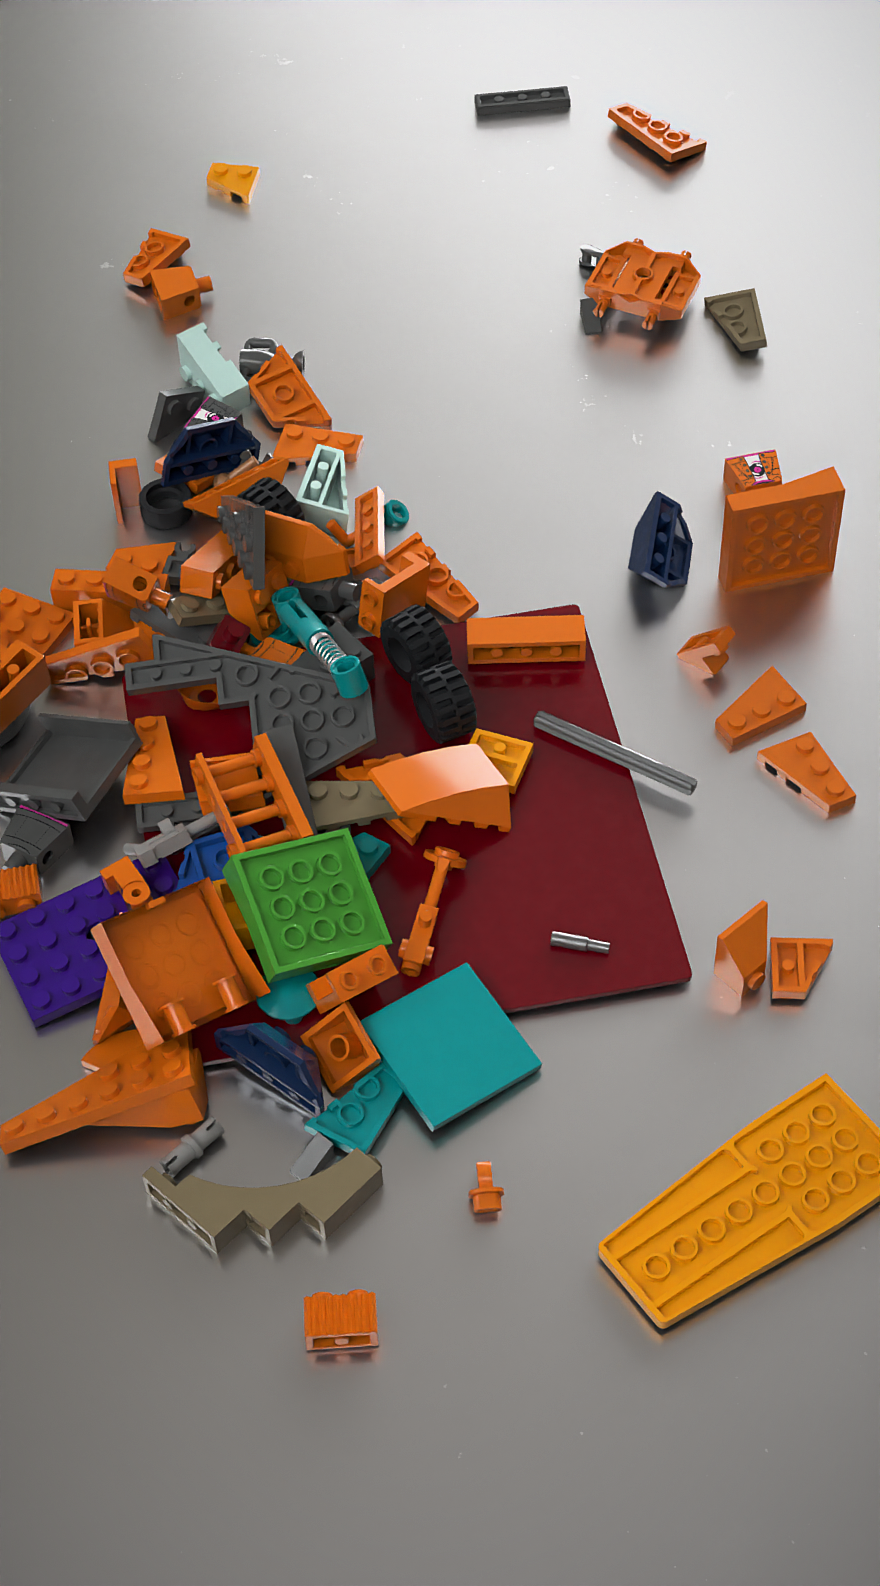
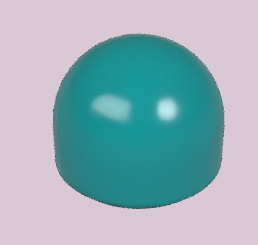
[384,500,409,527]

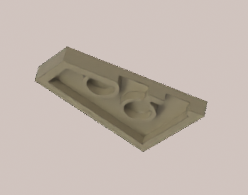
[704,288,767,352]

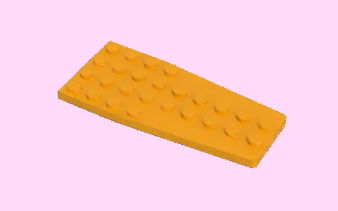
[598,1073,880,1329]

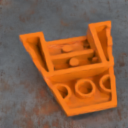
[368,743,511,832]

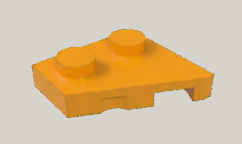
[206,163,260,204]

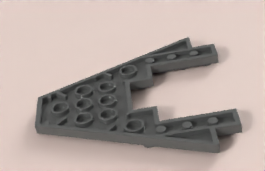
[124,634,377,855]

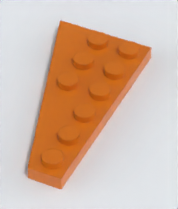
[0,1030,196,1155]

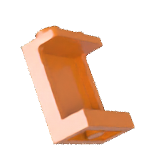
[358,551,431,638]
[305,944,398,1014]

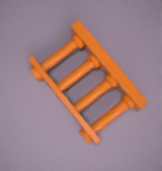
[191,733,314,858]

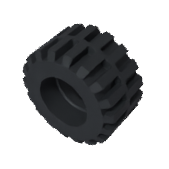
[237,477,305,521]
[380,604,453,684]
[411,661,477,744]

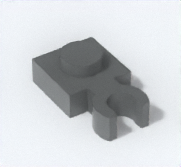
[162,542,196,585]

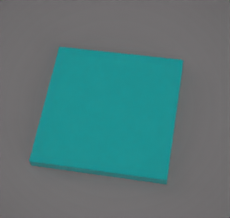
[360,962,542,1132]

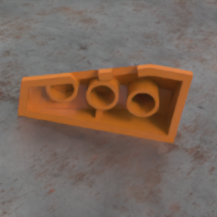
[88,1048,208,1128]

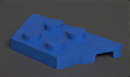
[173,825,260,892]

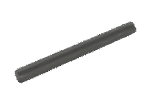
[533,711,697,795]

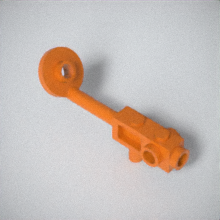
[398,846,467,977]

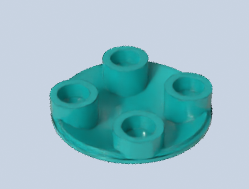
[256,972,318,1024]

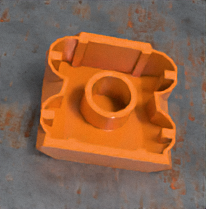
[190,752,266,816]

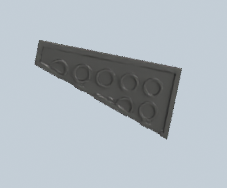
[217,495,265,590]

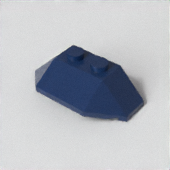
[161,417,261,487]
[628,491,693,588]
[214,1022,325,1117]

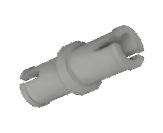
[159,1116,225,1178]

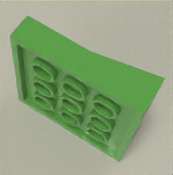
[222,828,393,983]

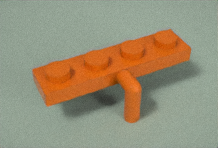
[326,486,385,574]

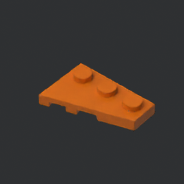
[272,424,364,466]
[715,665,807,747]
[757,732,856,813]

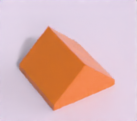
[300,1001,381,1093]

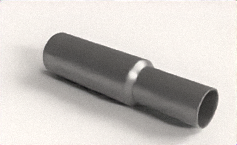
[550,931,610,954]

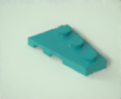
[304,1062,405,1155]

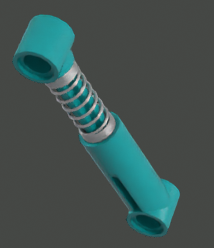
[271,586,368,698]

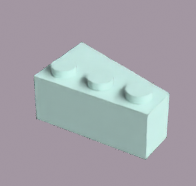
[176,322,251,411]
[296,444,349,534]

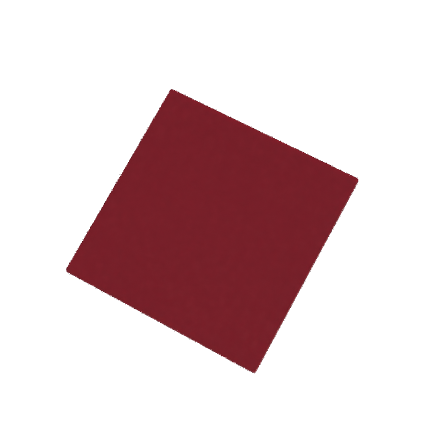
[122,604,692,1066]

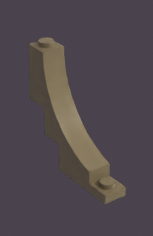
[142,1147,383,1254]

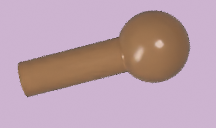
[213,456,259,487]

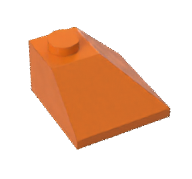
[713,900,768,997]

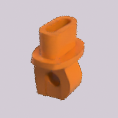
[468,1161,504,1213]

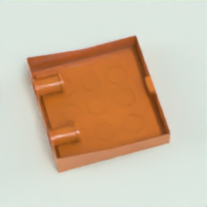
[718,466,845,593]
[90,877,271,1051]

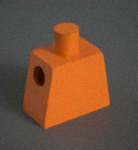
[150,266,213,320]

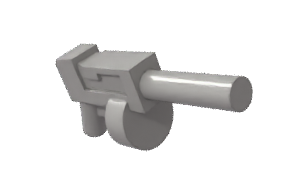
[123,805,232,868]

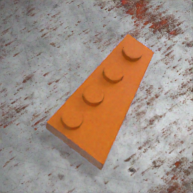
[378,532,479,623]
[45,627,154,685]
[122,716,186,805]

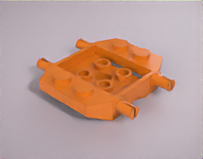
[584,238,701,330]

